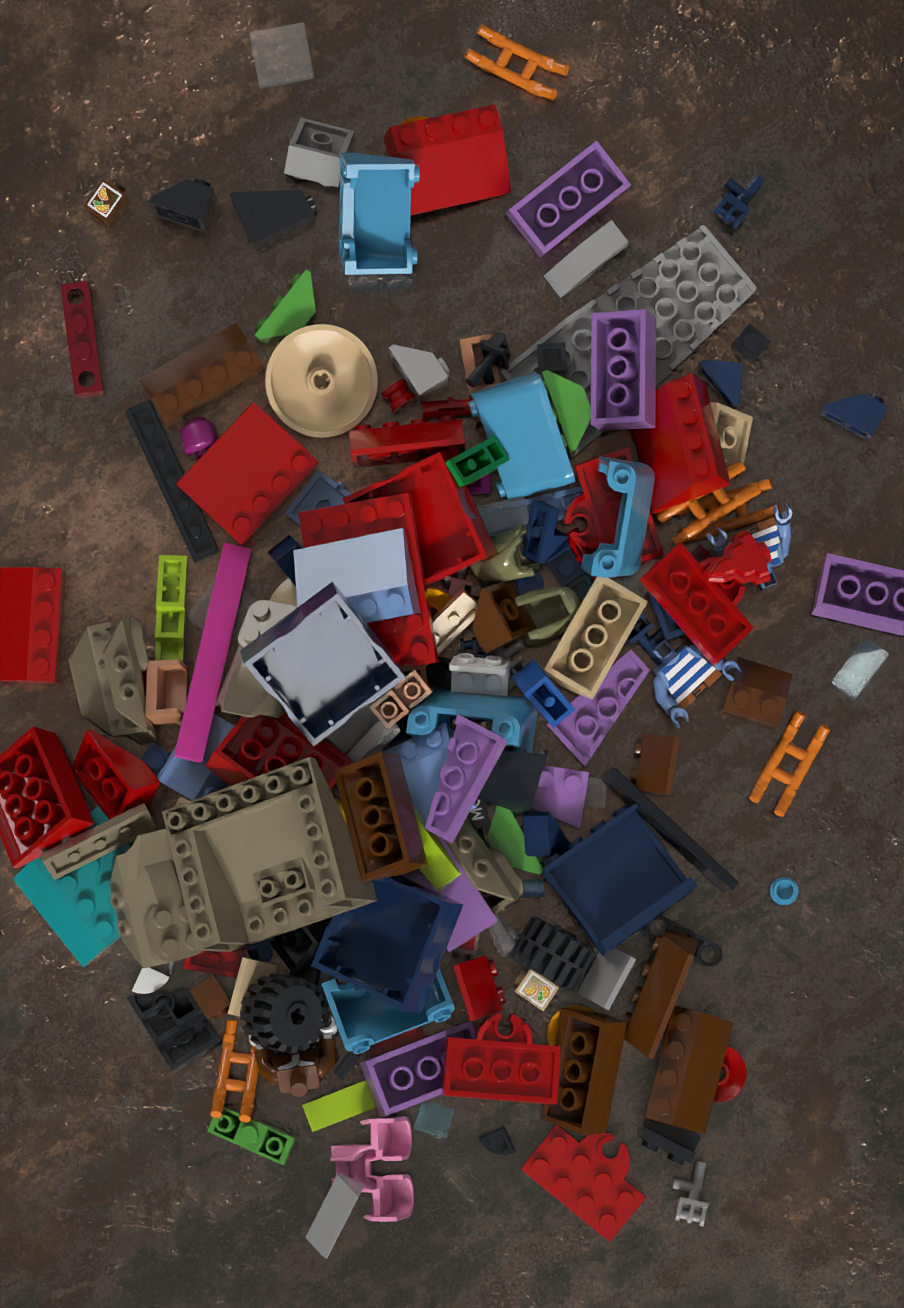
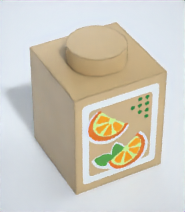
[513,969,559,1011]

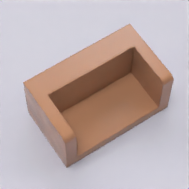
[459,334,501,399]
[145,659,190,724]

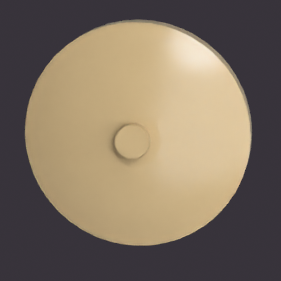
[264,324,378,438]

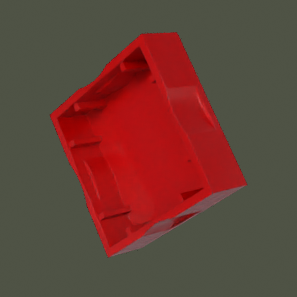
[342,449,497,586]

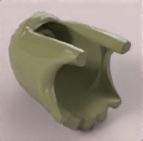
[469,524,541,587]
[515,587,581,646]

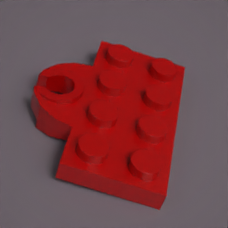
[564,447,664,562]
[639,542,754,665]
[442,1013,561,1105]
[521,1125,646,1242]

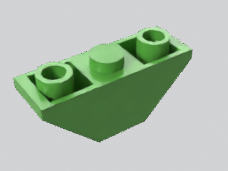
[254,269,317,344]
[541,370,591,455]
[487,806,546,875]
[207,1107,296,1165]

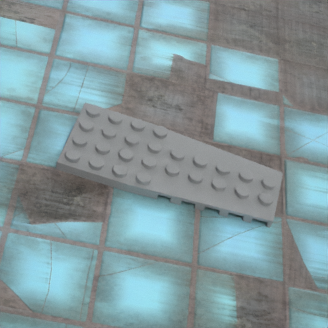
[500,225,757,459]

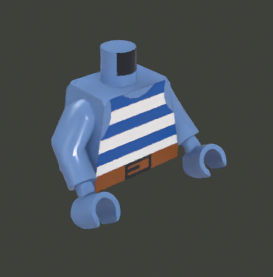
[706,503,792,589]
[653,640,741,728]

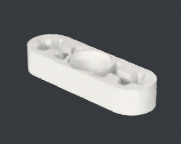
[347,721,400,764]

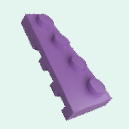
[547,649,650,767]
[425,714,508,843]
[531,765,589,829]

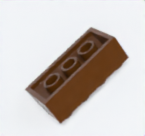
[139,323,264,428]
[334,752,428,882]
[623,928,698,1060]
[645,1006,733,1135]
[541,1008,627,1135]

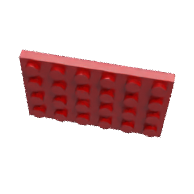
[298,493,439,667]

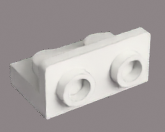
[449,653,510,696]

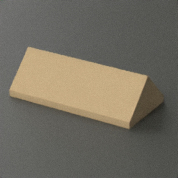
[543,576,648,699]

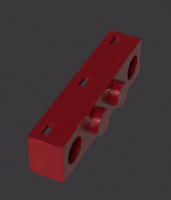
[60,281,105,398]

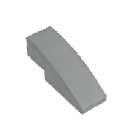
[543,220,628,299]

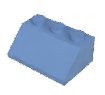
[157,713,234,800]

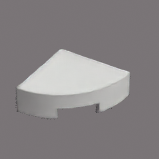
[132,967,170,994]

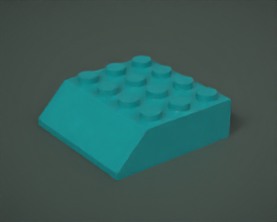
[13,806,132,968]

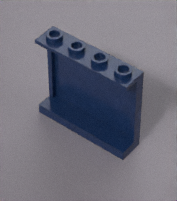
[542,803,698,956]

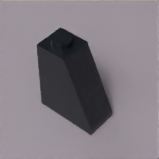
[229,190,318,250]

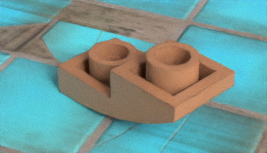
[369,669,433,729]

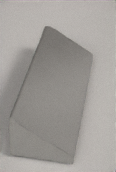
[305,1172,364,1259]

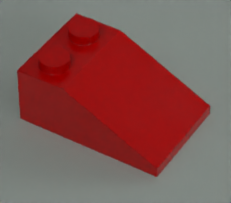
[71,729,160,820]

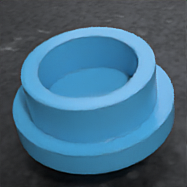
[770,877,798,905]

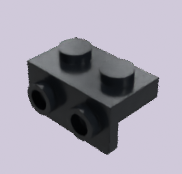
[637,1118,701,1165]

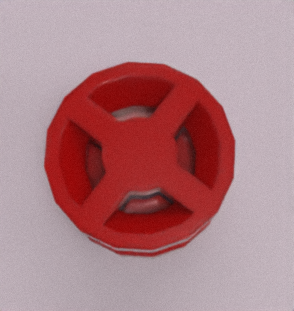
[381,379,417,413]

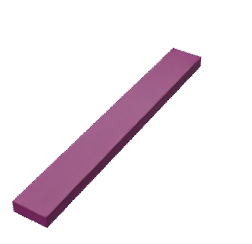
[174,543,251,763]

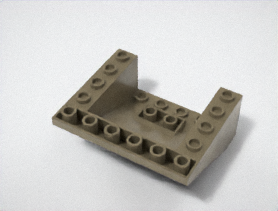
[162,757,378,952]

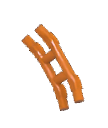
[464,24,569,100]
[656,461,761,544]
[677,478,782,543]
[749,710,831,817]
[210,1020,259,1122]

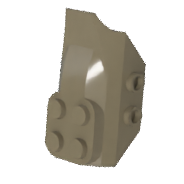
[215,600,297,718]
[69,617,158,745]
[444,817,523,915]
[110,829,203,968]

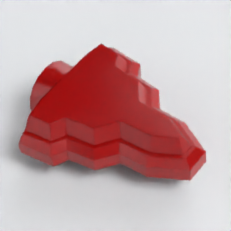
[703,530,771,585]

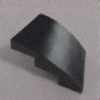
[477,746,549,814]
[126,988,222,1074]

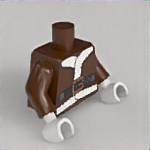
[249,1017,337,1097]

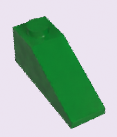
[445,435,510,487]

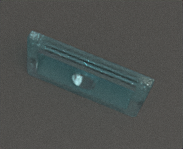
[831,638,889,700]

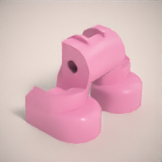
[330,1116,414,1222]

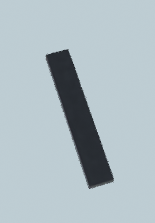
[125,399,220,563]
[600,767,739,894]

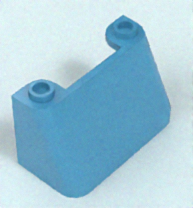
[339,153,419,275]
[468,372,575,501]
[581,456,655,578]
[406,688,537,753]
[322,968,455,1054]

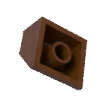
[472,580,537,653]
[721,657,792,728]
[630,734,680,797]

